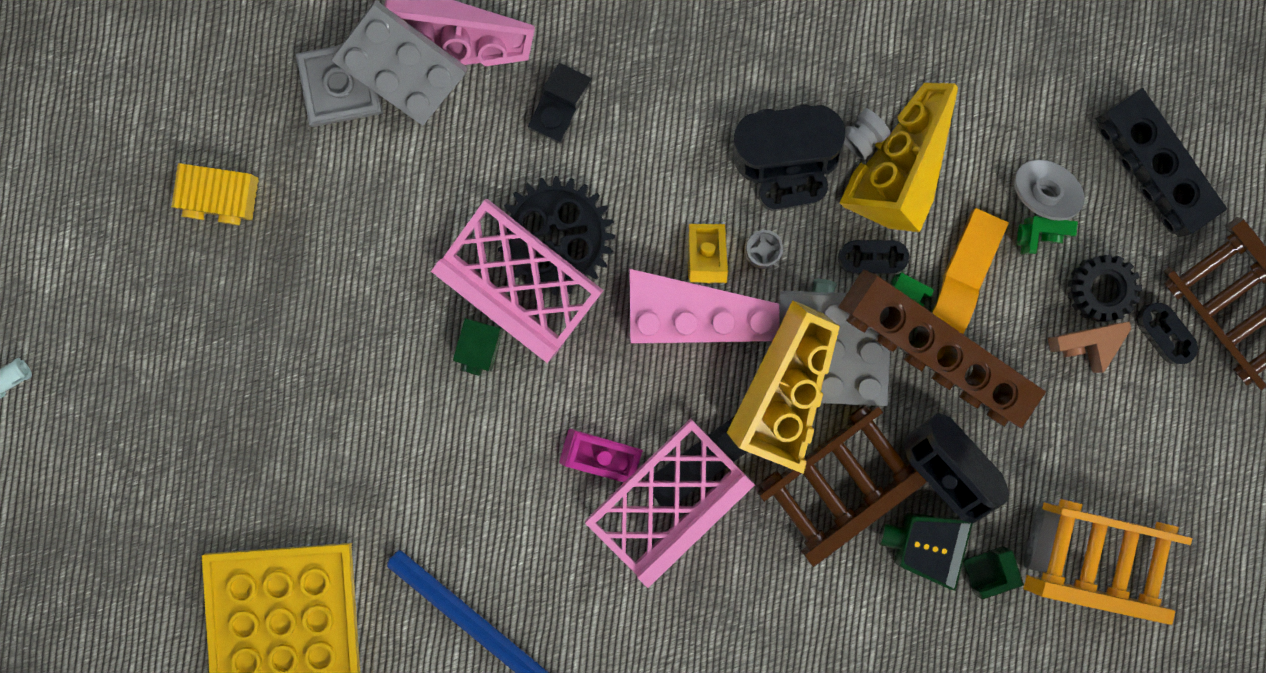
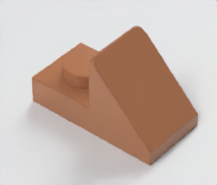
[1047,322,1131,373]

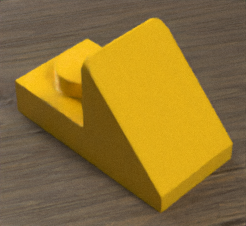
[688,224,728,283]

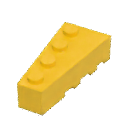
[727,300,840,474]

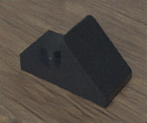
[528,63,592,144]

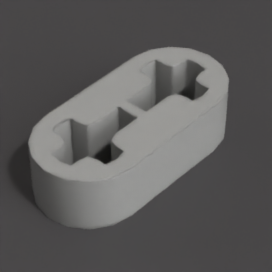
[1024,501,1060,573]

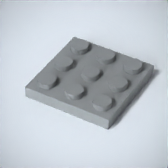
[779,291,890,406]

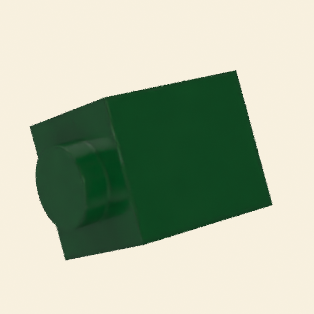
[453,318,504,376]

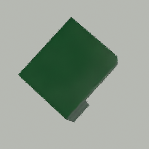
[963,546,1024,599]

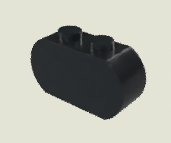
[733,104,845,183]
[904,414,1009,523]

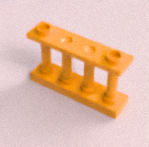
[1023,499,1193,625]

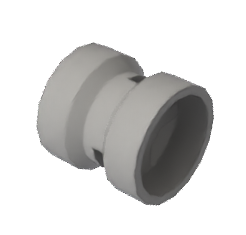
[844,108,891,160]
[744,230,783,269]

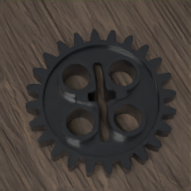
[496,176,616,296]

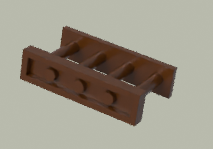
[1163,217,1266,391]
[757,405,927,567]

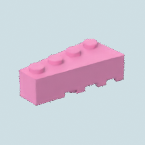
[629,269,780,344]

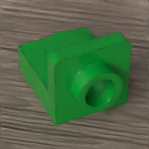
[1017,216,1078,255]

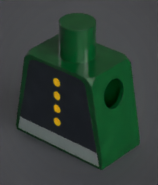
[878,513,973,591]

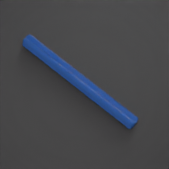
[387,550,549,673]

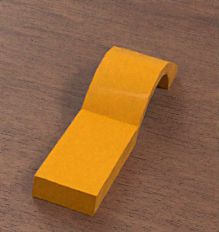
[932,208,1009,360]

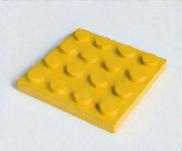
[202,543,360,673]

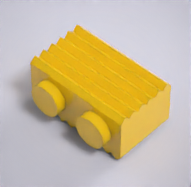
[171,163,259,226]

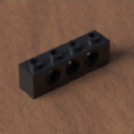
[1095,88,1227,237]

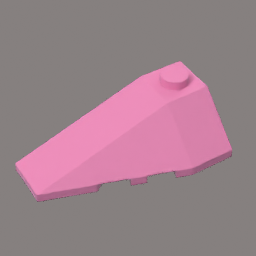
[384,0,535,66]

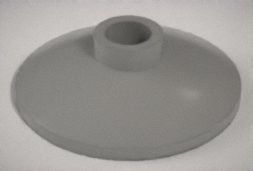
[1014,160,1085,221]

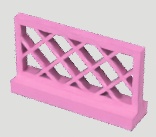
[431,199,604,363]
[585,418,755,588]

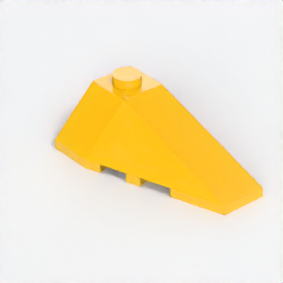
[840,83,958,232]

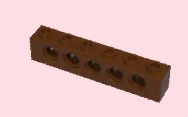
[838,269,1046,429]

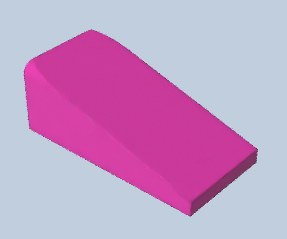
[559,428,643,482]

